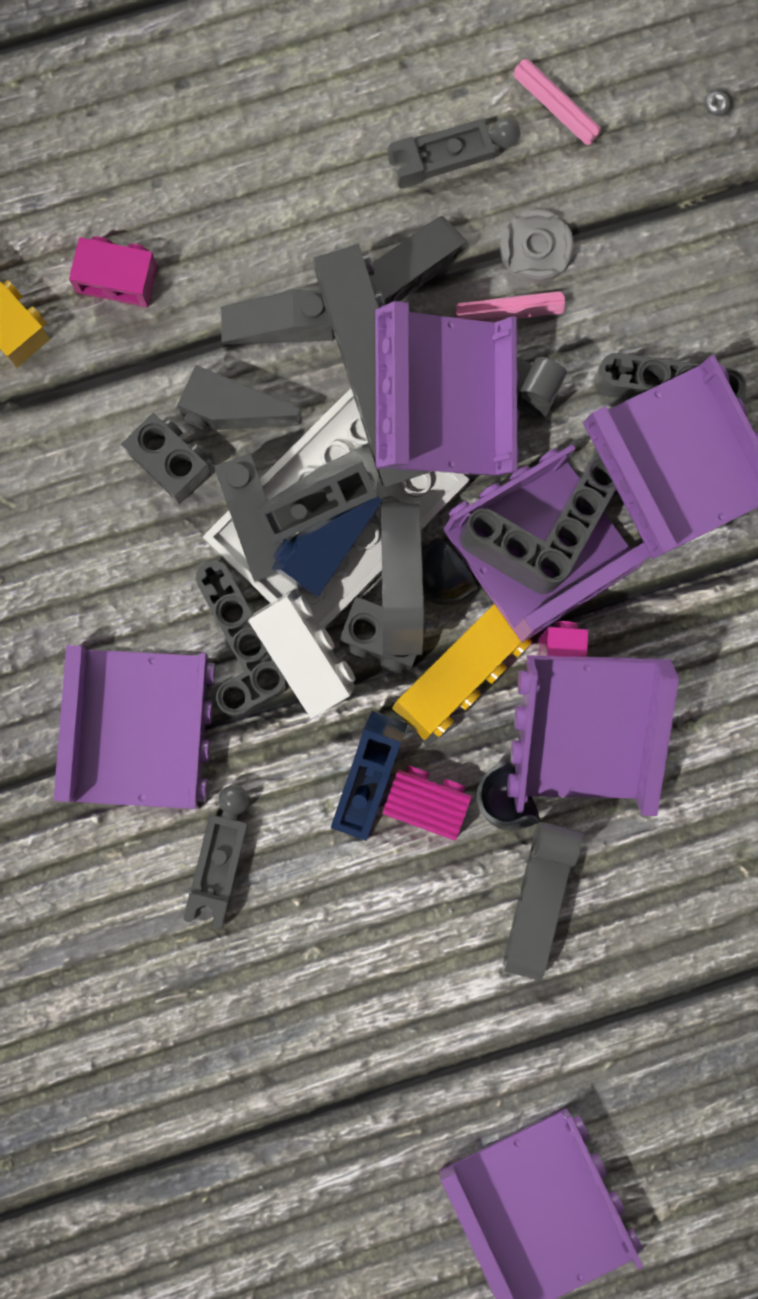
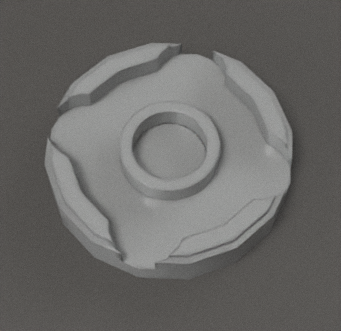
[499,209,574,284]

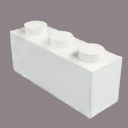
[248,589,355,718]

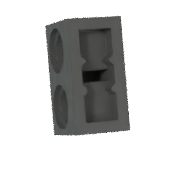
[121,412,211,505]
[339,597,428,673]

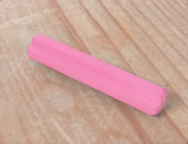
[513,59,601,145]
[455,291,565,322]

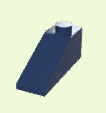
[271,496,383,597]
[330,711,408,841]

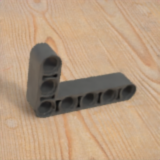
[460,449,616,594]

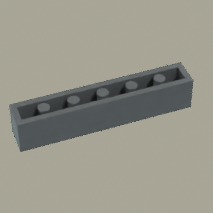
[312,244,429,487]

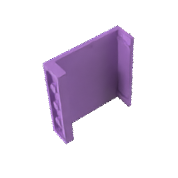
[375,301,519,476]
[583,354,758,559]
[443,444,651,643]
[54,645,216,809]
[507,655,679,816]
[439,1108,644,1299]

